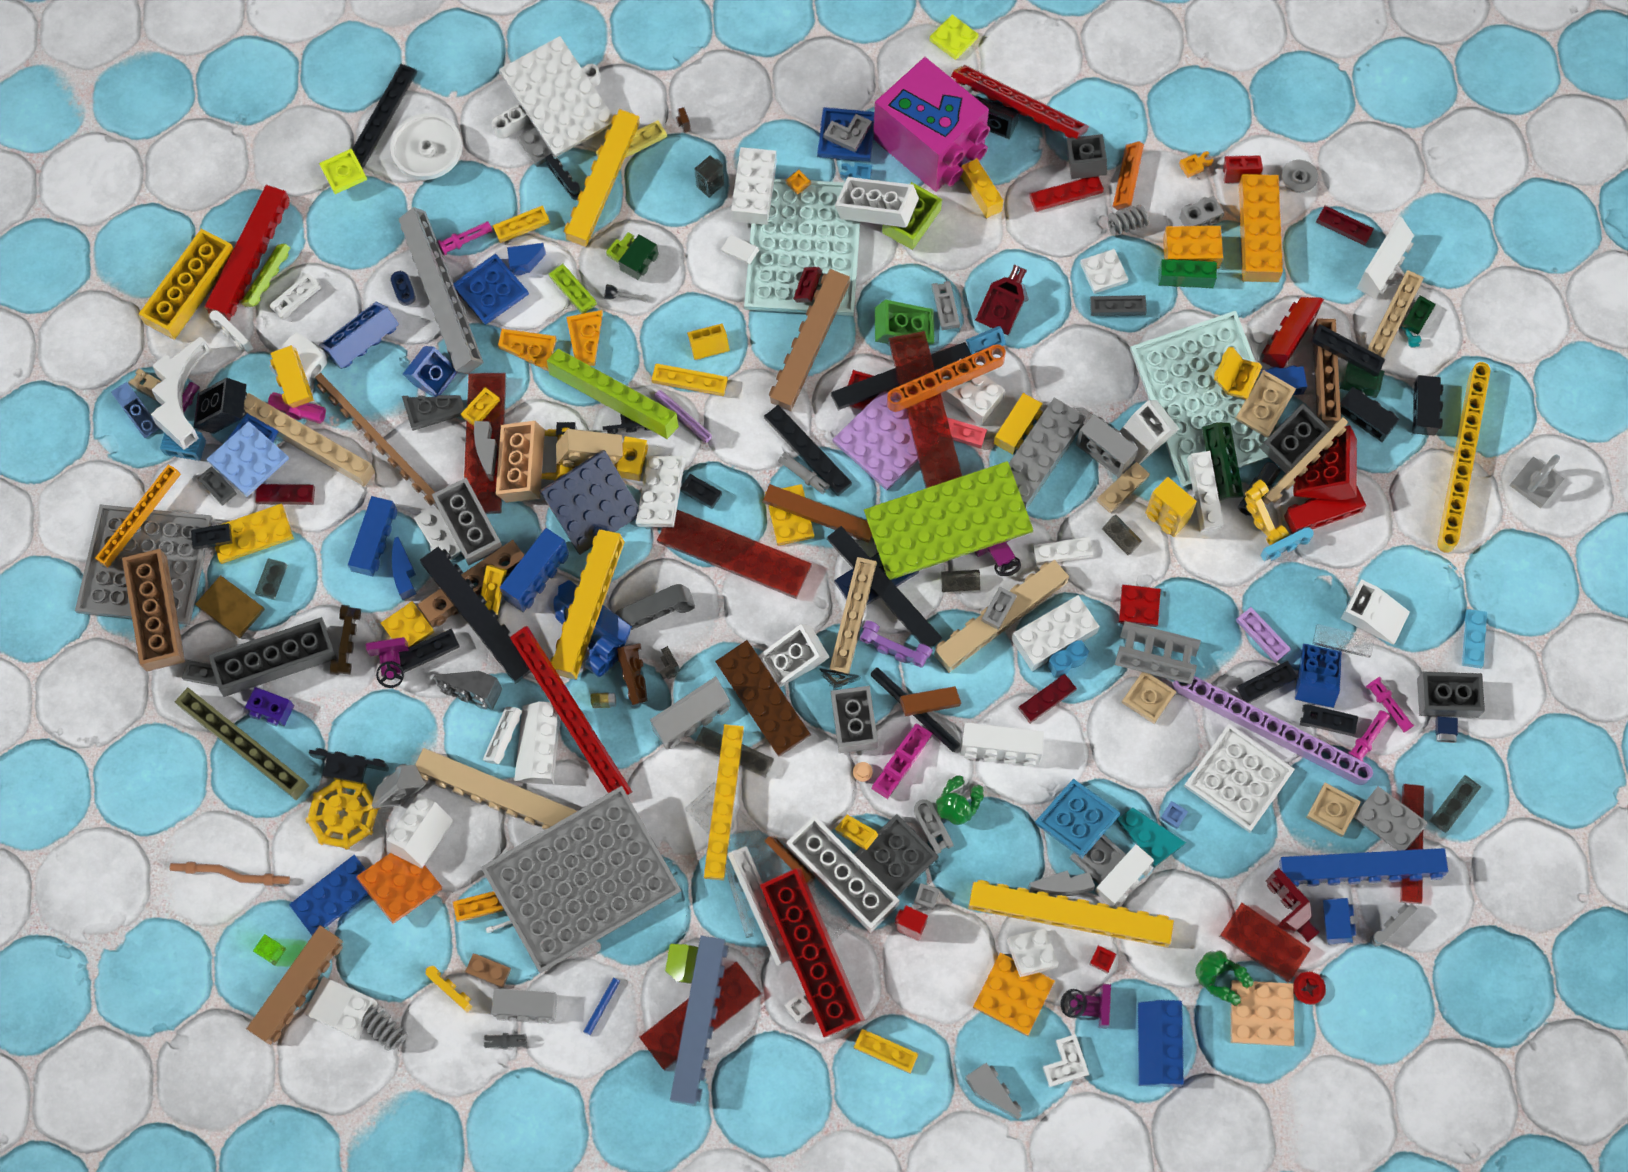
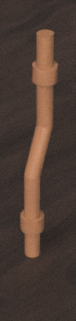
[170,862,290,886]

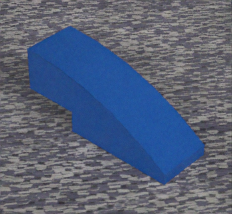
[392,537,417,600]

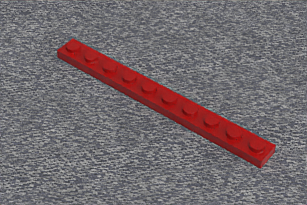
[510,626,632,795]

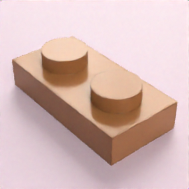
[465,953,511,988]

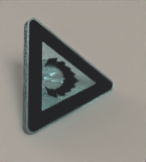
[818,668,861,690]

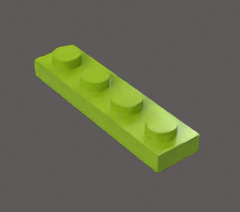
[240,244,290,307]

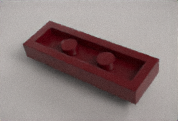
[1316,205,1374,246]
[256,484,315,505]
[1018,674,1077,724]

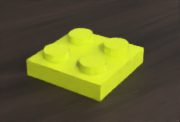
[929,14,979,60]
[319,148,367,194]

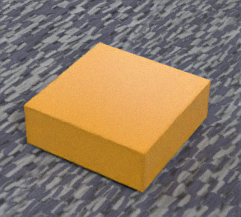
[785,170,811,195]

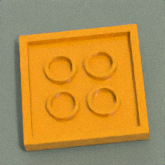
[973,952,1055,1036]

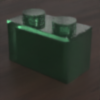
[1339,362,1385,398]

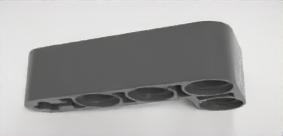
[615,584,695,630]

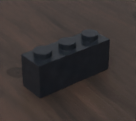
[1412,375,1443,436]
[1340,387,1399,442]

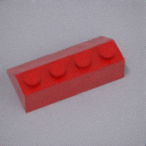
[1262,297,1324,369]

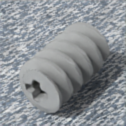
[1108,205,1149,236]
[362,1006,408,1051]

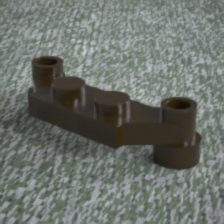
[330,605,361,675]

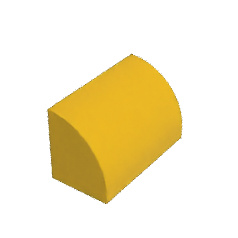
[687,323,730,360]

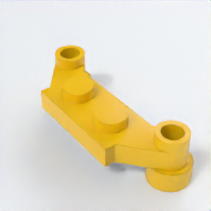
[1244,480,1290,545]

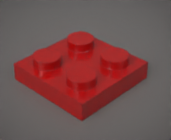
[1119,584,1161,627]

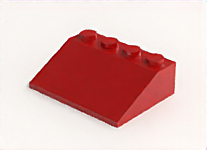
[1293,425,1357,501]

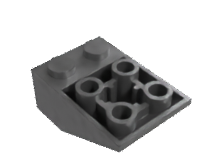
[433,671,502,710]

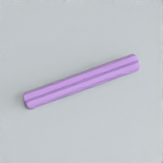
[654,390,712,443]

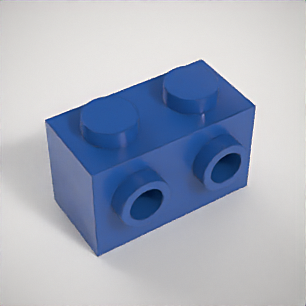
[1323,898,1356,944]

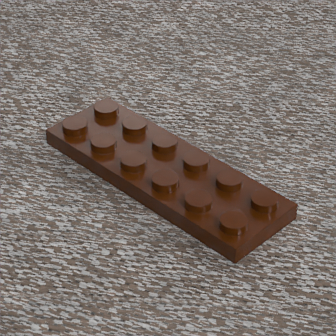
[715,640,811,757]

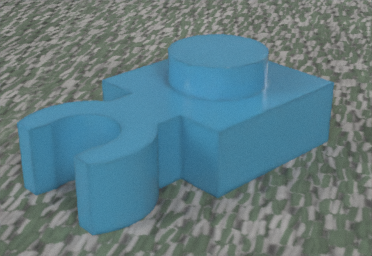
[840,163,872,180]

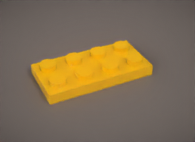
[215,503,294,564]

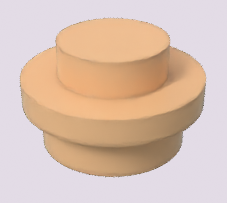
[853,762,873,782]

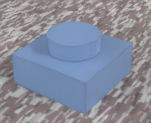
[1160,801,1188,829]

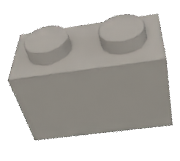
[372,764,425,809]

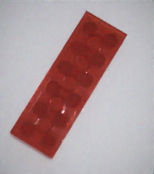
[639,961,762,1070]

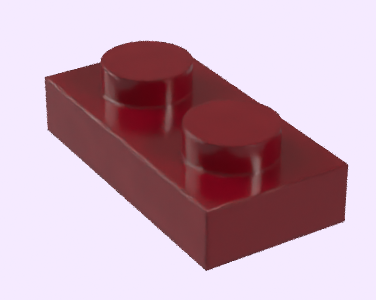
[793,267,822,303]

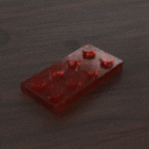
[1219,902,1311,983]

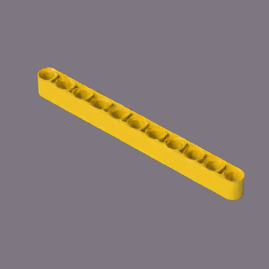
[1437,362,1490,553]

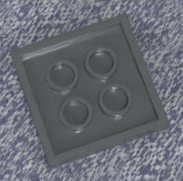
[854,814,939,897]

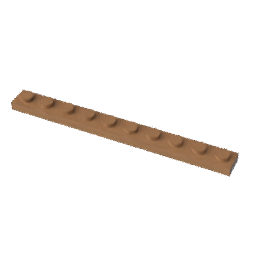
[315,373,438,509]

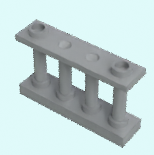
[1115,621,1201,684]

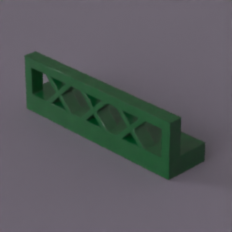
[1202,422,1244,501]

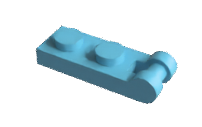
[1260,527,1314,561]

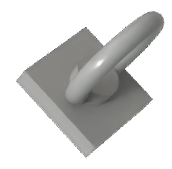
[1509,455,1564,508]

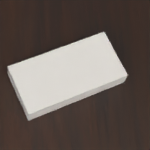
[721,234,759,265]

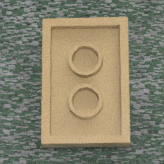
[1235,370,1296,438]

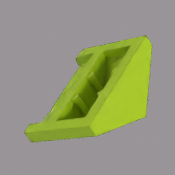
[665,944,698,984]

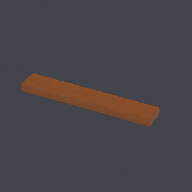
[762,484,872,543]

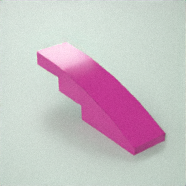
[871,723,933,799]

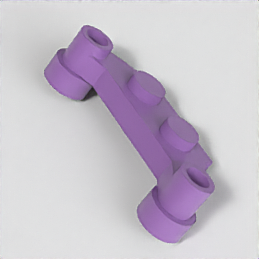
[859,620,933,668]

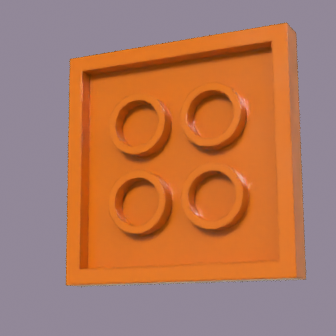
[357,853,442,924]

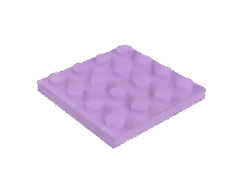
[832,391,938,491]

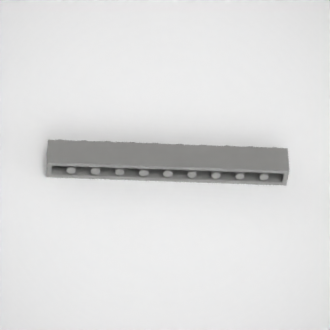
[399,207,483,374]

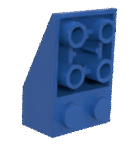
[1295,643,1342,708]

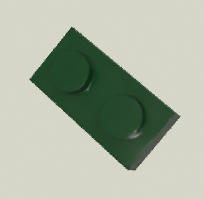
[1402,295,1436,335]

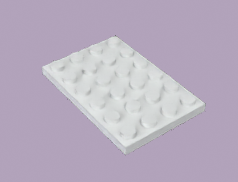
[499,36,613,158]

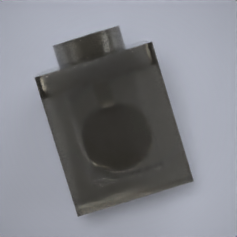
[660,646,680,680]

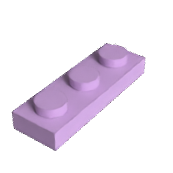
[1236,607,1291,663]

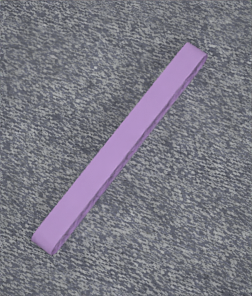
[1173,676,1373,785]

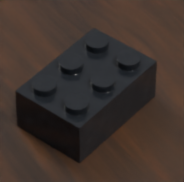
[193,377,247,434]

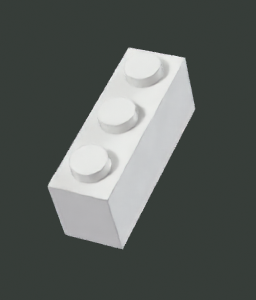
[1094,844,1154,908]

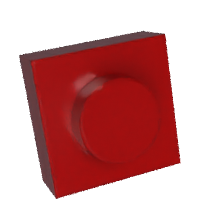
[1089,945,1117,974]

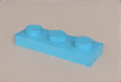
[1462,609,1487,669]

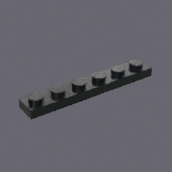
[764,405,852,496]

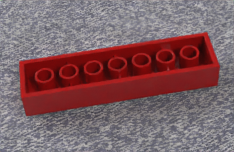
[760,868,865,1038]

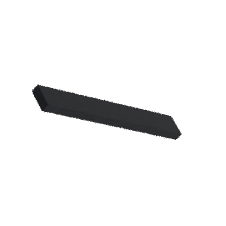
[352,64,417,169]
[831,342,972,410]
[827,526,942,648]

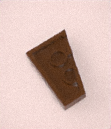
[617,643,648,705]

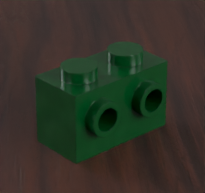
[618,234,659,280]

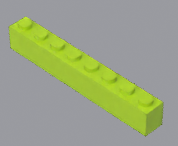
[547,349,679,439]

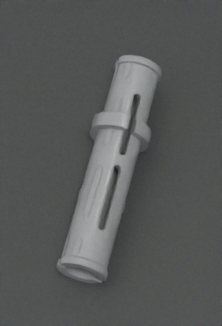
[778,452,829,494]

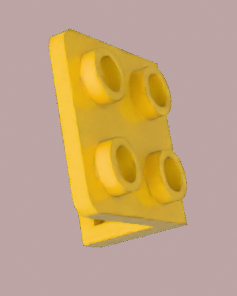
[1214,346,1262,400]

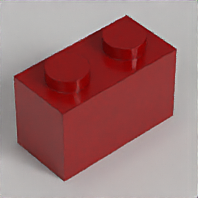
[895,905,928,941]

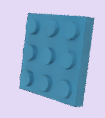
[1035,778,1120,859]

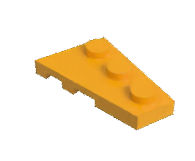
[566,310,603,366]
[498,329,557,372]

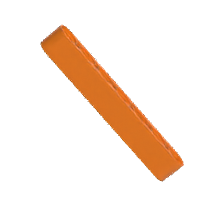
[887,345,1006,412]

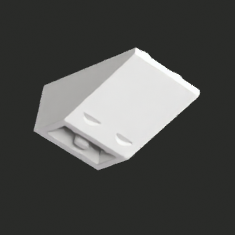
[1120,400,1179,464]
[1341,579,1410,645]

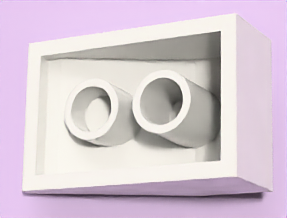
[758,624,830,688]
[304,977,377,1040]

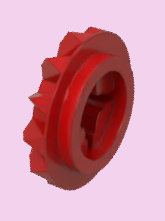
[1293,972,1326,1005]

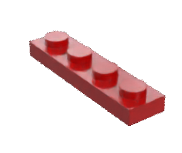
[1030,176,1104,212]

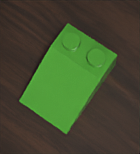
[875,300,934,345]

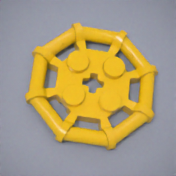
[305,780,380,850]

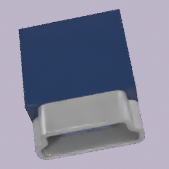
[1435,716,1458,743]

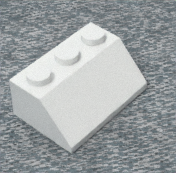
[386,793,453,868]

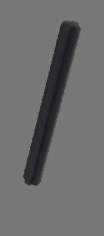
[871,667,960,752]

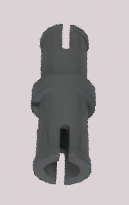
[484,1033,527,1049]

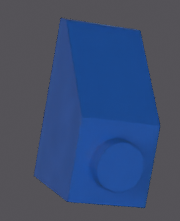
[507,243,546,276]

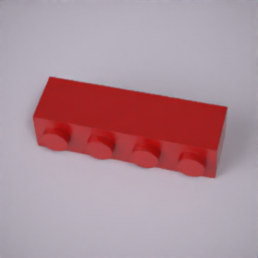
[1284,486,1367,534]

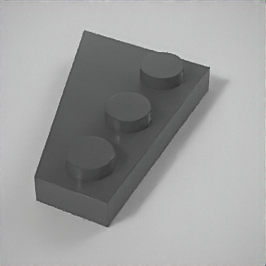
[402,395,465,431]

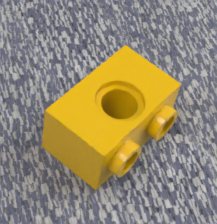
[615,436,648,481]

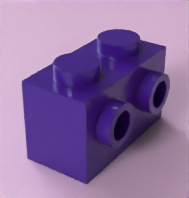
[245,687,295,727]

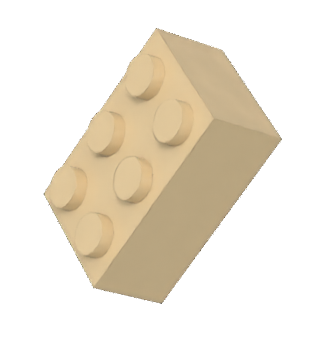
[556,429,623,467]

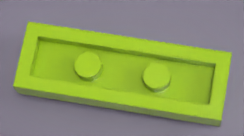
[549,264,597,314]

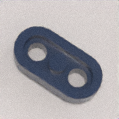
[390,271,416,306]

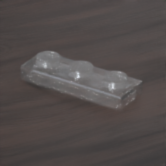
[1313,624,1375,658]

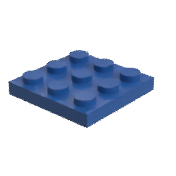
[817,107,874,162]
[453,253,529,325]

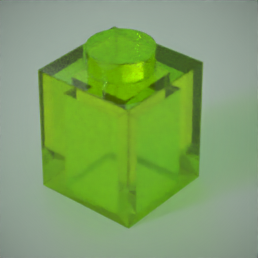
[253,934,286,966]

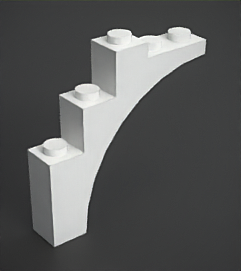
[151,336,209,450]

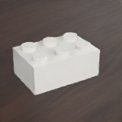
[937,358,1005,426]

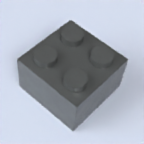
[1067,134,1107,179]

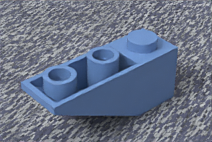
[111,382,160,438]

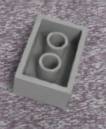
[1076,414,1139,478]
[831,686,878,753]

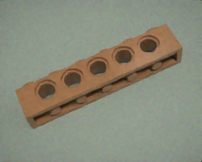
[417,540,524,628]

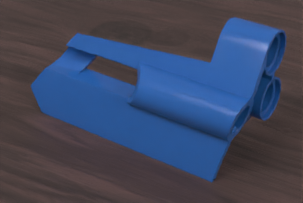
[553,580,632,677]

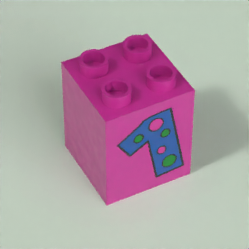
[874,57,990,192]

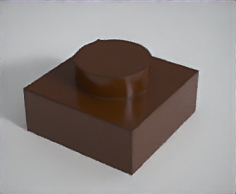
[676,107,691,133]

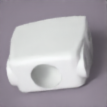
[269,332,329,387]

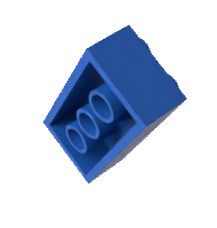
[500,528,569,612]

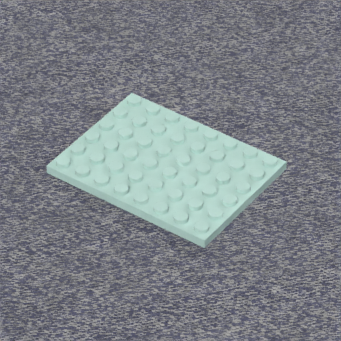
[744,179,860,316]
[1130,311,1280,487]

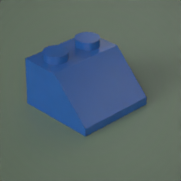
[403,346,458,397]

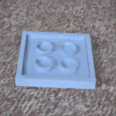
[207,421,289,497]

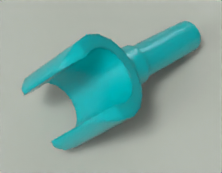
[1401,326,1422,347]

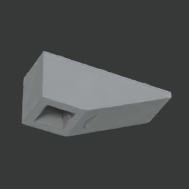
[965,1063,1022,1120]

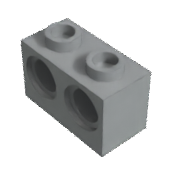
[1179,195,1224,226]

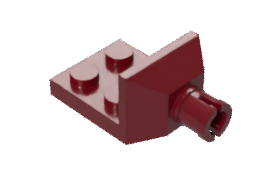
[975,264,1029,336]
[1266,868,1320,943]

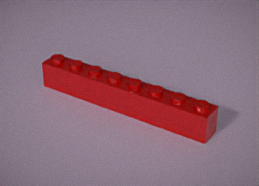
[205,185,290,321]

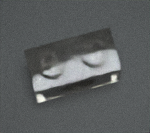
[694,155,724,198]

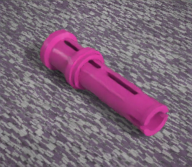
[437,221,492,256]
[1366,677,1414,733]
[1347,710,1390,761]

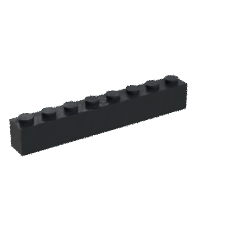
[420,546,531,684]

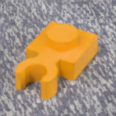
[1179,151,1214,178]

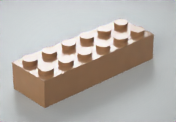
[122,549,185,672]

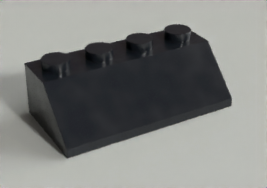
[971,94,1019,139]

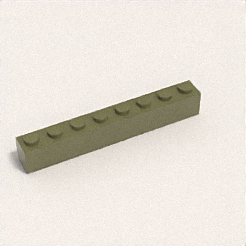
[175,687,309,801]

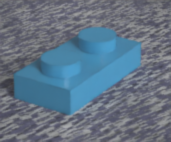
[966,326,1006,354]

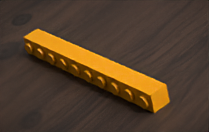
[95,464,181,568]

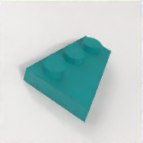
[1117,808,1186,868]

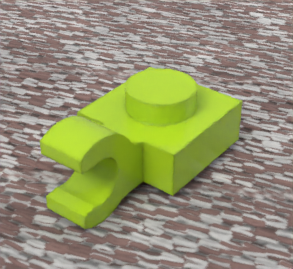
[606,232,635,263]

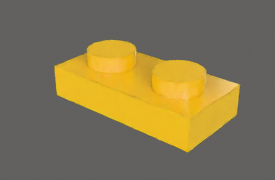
[461,387,500,426]
[835,814,878,850]

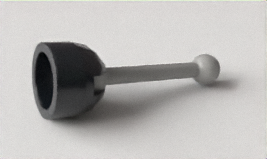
[604,284,649,302]

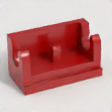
[1223,155,1263,183]

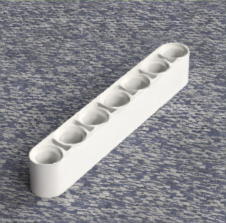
[492,64,600,138]

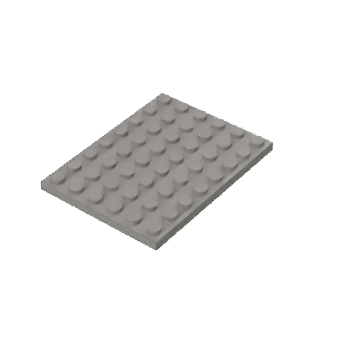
[481,786,682,973]

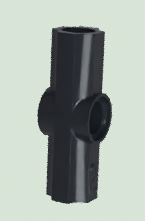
[1237,462,1281,516]

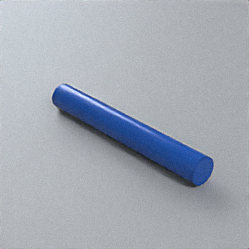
[583,977,620,1036]

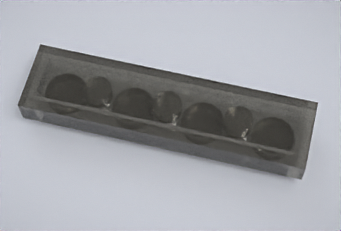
[695,727,774,778]

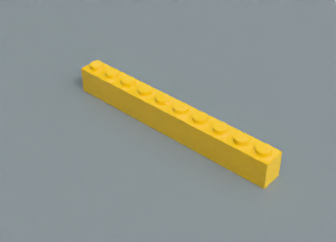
[968,880,1174,948]

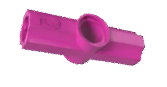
[268,392,326,424]

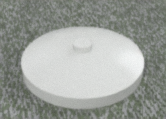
[390,114,462,180]

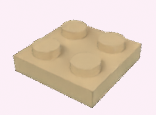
[1121,672,1176,724]
[1306,782,1361,837]

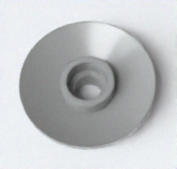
[1282,160,1318,192]

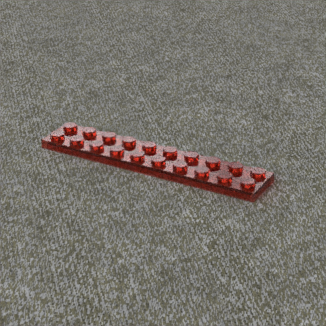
[888,331,962,489]

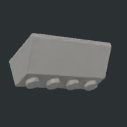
[650,676,731,749]

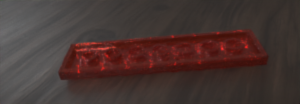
[464,373,507,514]
[657,509,812,599]

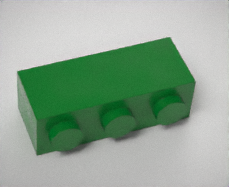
[1158,259,1217,288]

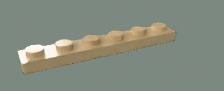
[1368,270,1424,358]
[1262,417,1348,505]
[829,557,877,674]

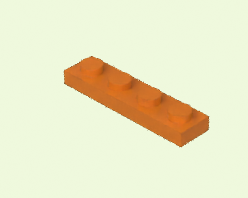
[1113,141,1144,210]

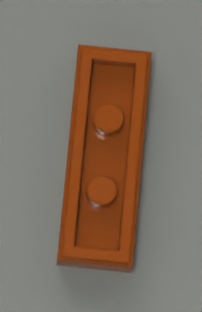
[899,686,961,716]
[765,836,815,884]

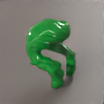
[936,775,984,825]
[1195,950,1254,1006]

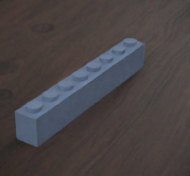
[670,935,729,1107]

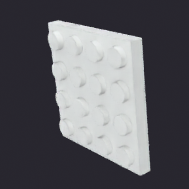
[1184,724,1295,833]

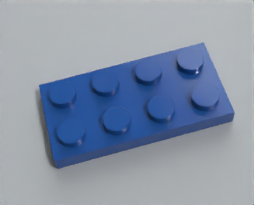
[289,854,369,936]

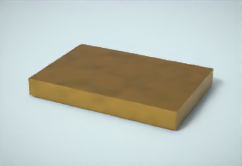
[195,575,265,638]

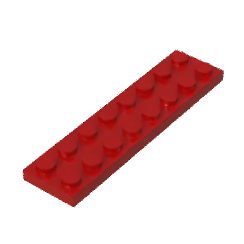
[951,65,1089,139]

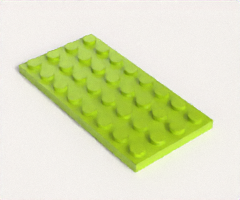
[864,461,1034,580]

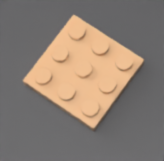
[1230,980,1294,1047]

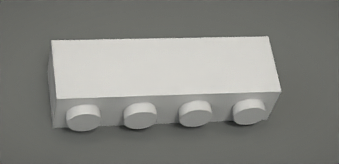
[1187,451,1224,532]

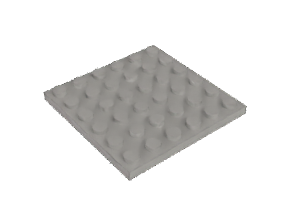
[75,504,213,625]

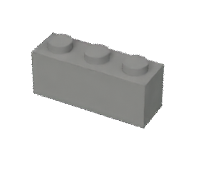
[491,989,557,1023]

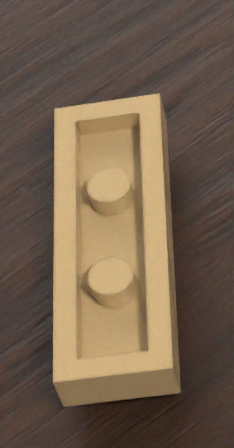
[1097,462,1150,513]

